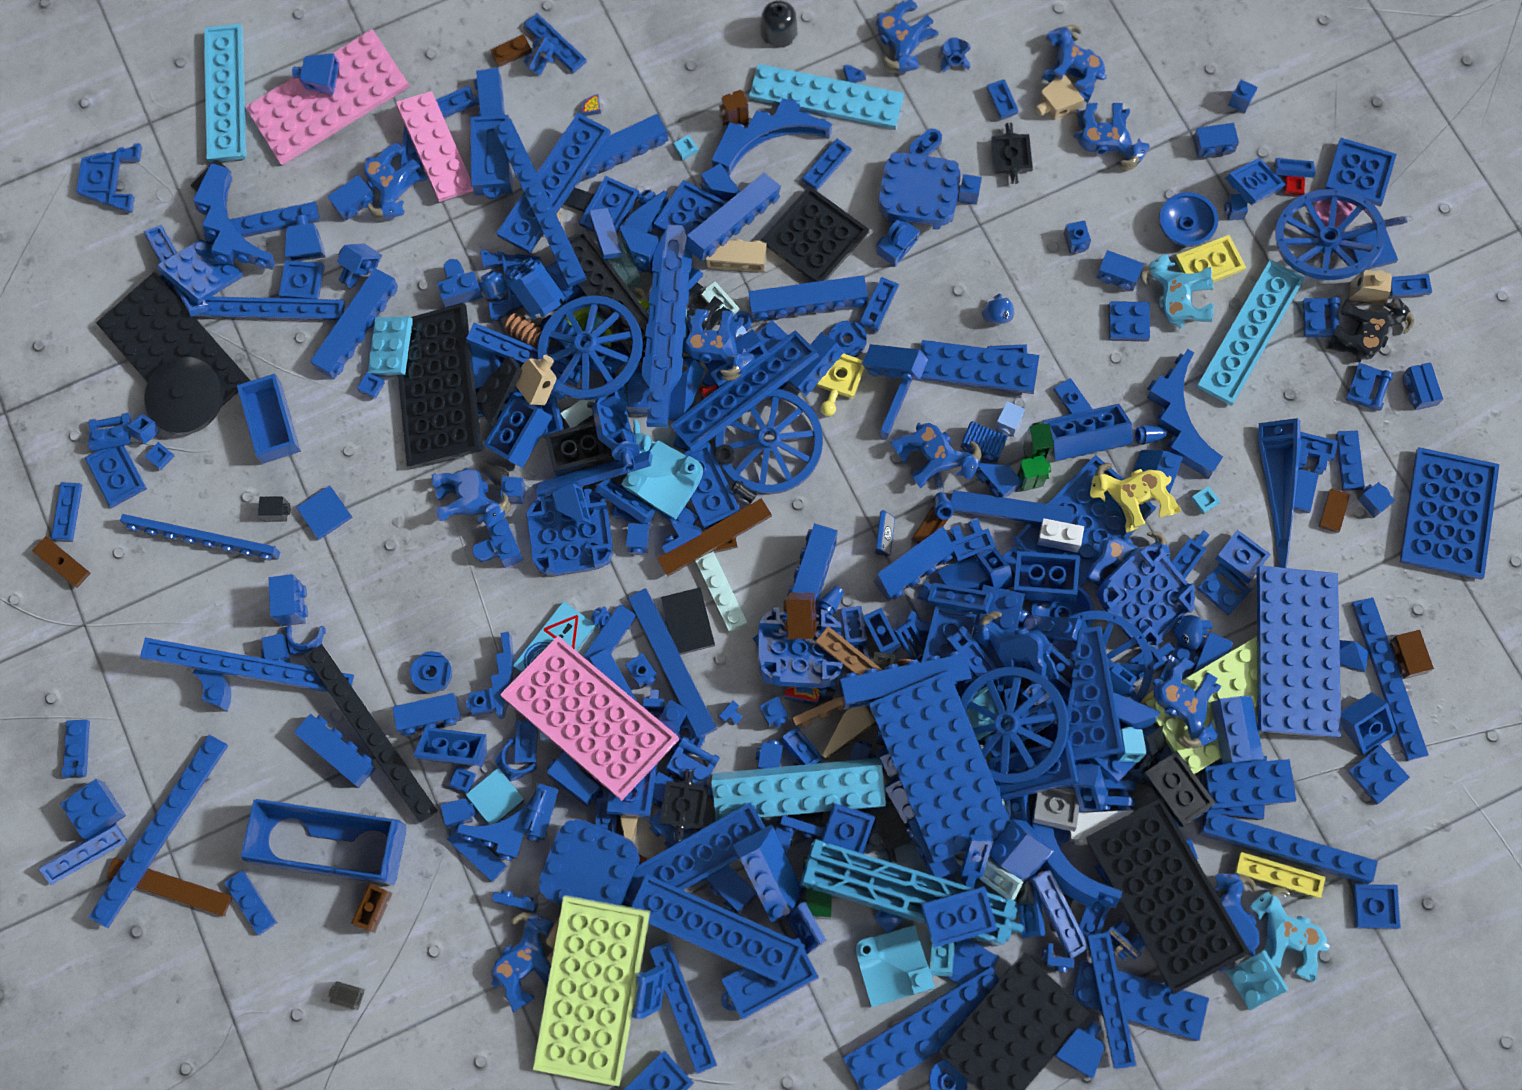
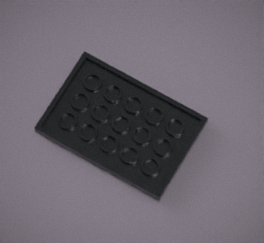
[937,952,1090,1090]

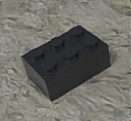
[545,421,614,477]

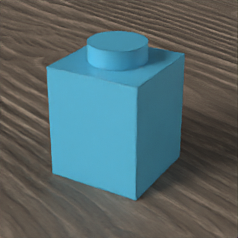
[1117,727,1146,762]

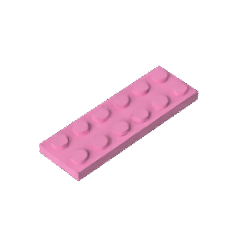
[396,91,473,202]

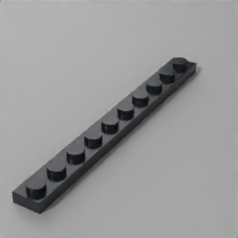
[304,644,438,824]

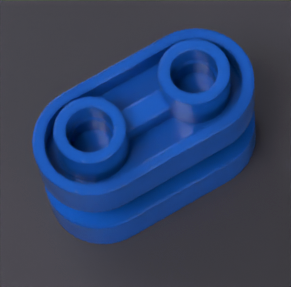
[1102,779,1136,812]

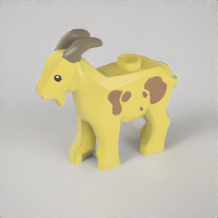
[1090,463,1181,533]

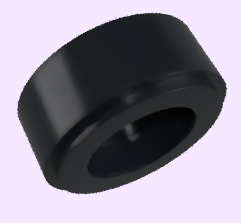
[715,444,735,465]

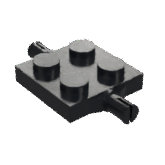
[991,123,1033,184]
[659,769,708,842]
[861,803,910,863]

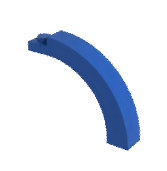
[1030,797,1122,908]

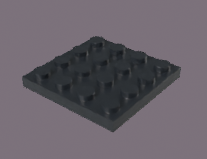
[761,186,869,282]

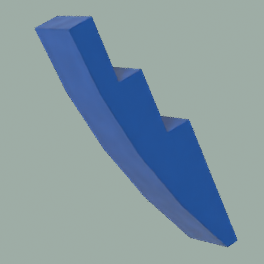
[841,606,869,673]
[491,631,514,720]
[984,697,1057,758]

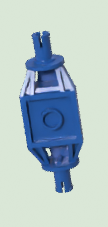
[592,373,640,472]

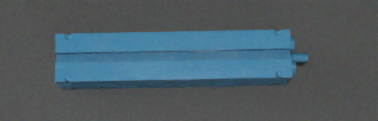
[799,839,1024,946]

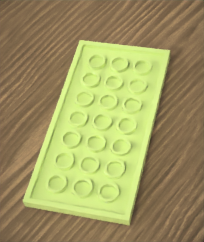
[1143,636,1262,774]
[533,895,650,1086]

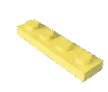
[1234,852,1326,899]

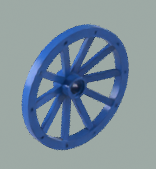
[1275,189,1386,280]
[538,296,643,400]
[715,389,823,494]
[1047,610,1153,703]
[960,667,1069,783]

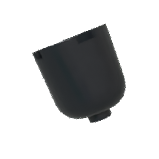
[761,0,798,48]

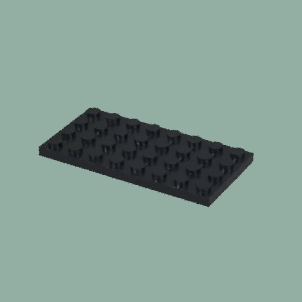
[96,272,251,407]
[398,302,482,469]
[1085,798,1250,995]

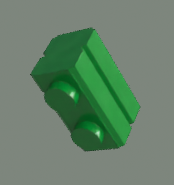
[1017,455,1051,491]

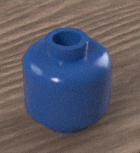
[479,271,508,301]

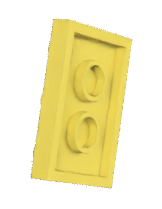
[1175,235,1246,283]

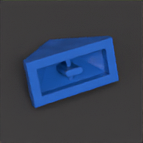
[1339,640,1369,672]

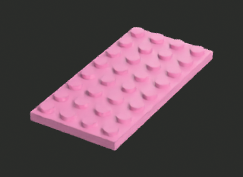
[245,29,410,165]
[500,636,679,801]

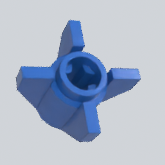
[941,37,971,72]

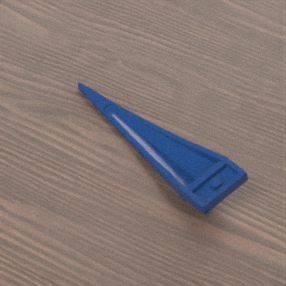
[1258,418,1302,568]

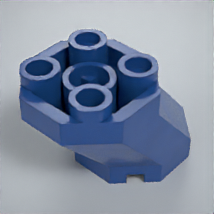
[505,258,565,319]

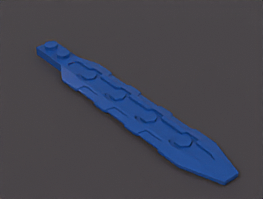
[642,225,693,427]

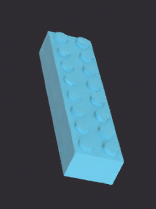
[712,758,886,821]

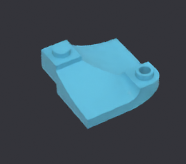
[621,440,703,520]
[856,925,935,1007]

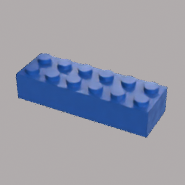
[839,651,972,710]

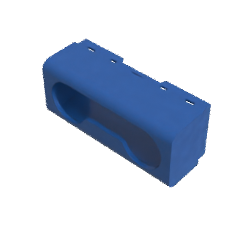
[241,799,406,885]

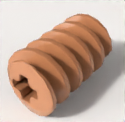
[504,313,542,349]

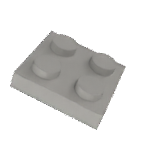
[1033,787,1079,832]

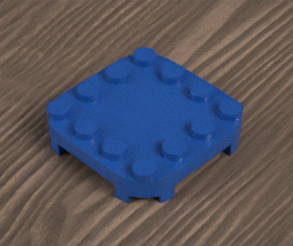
[878,152,961,230]
[527,489,613,576]
[1097,546,1196,646]
[758,607,843,688]
[539,819,640,906]

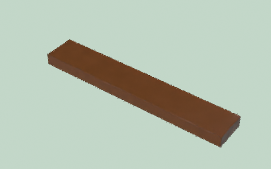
[657,498,772,577]
[106,857,233,917]

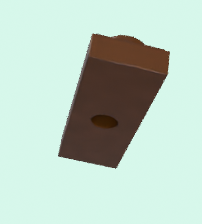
[32,536,91,588]

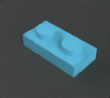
[930,942,955,976]

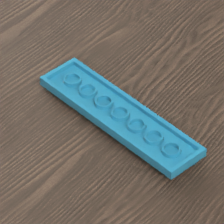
[204,24,247,163]
[749,64,904,130]
[1197,260,1305,406]

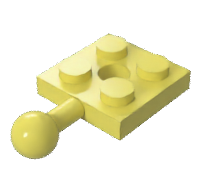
[816,354,865,416]

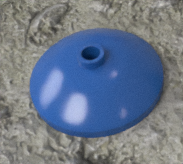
[1159,192,1218,247]
[1032,585,1094,630]

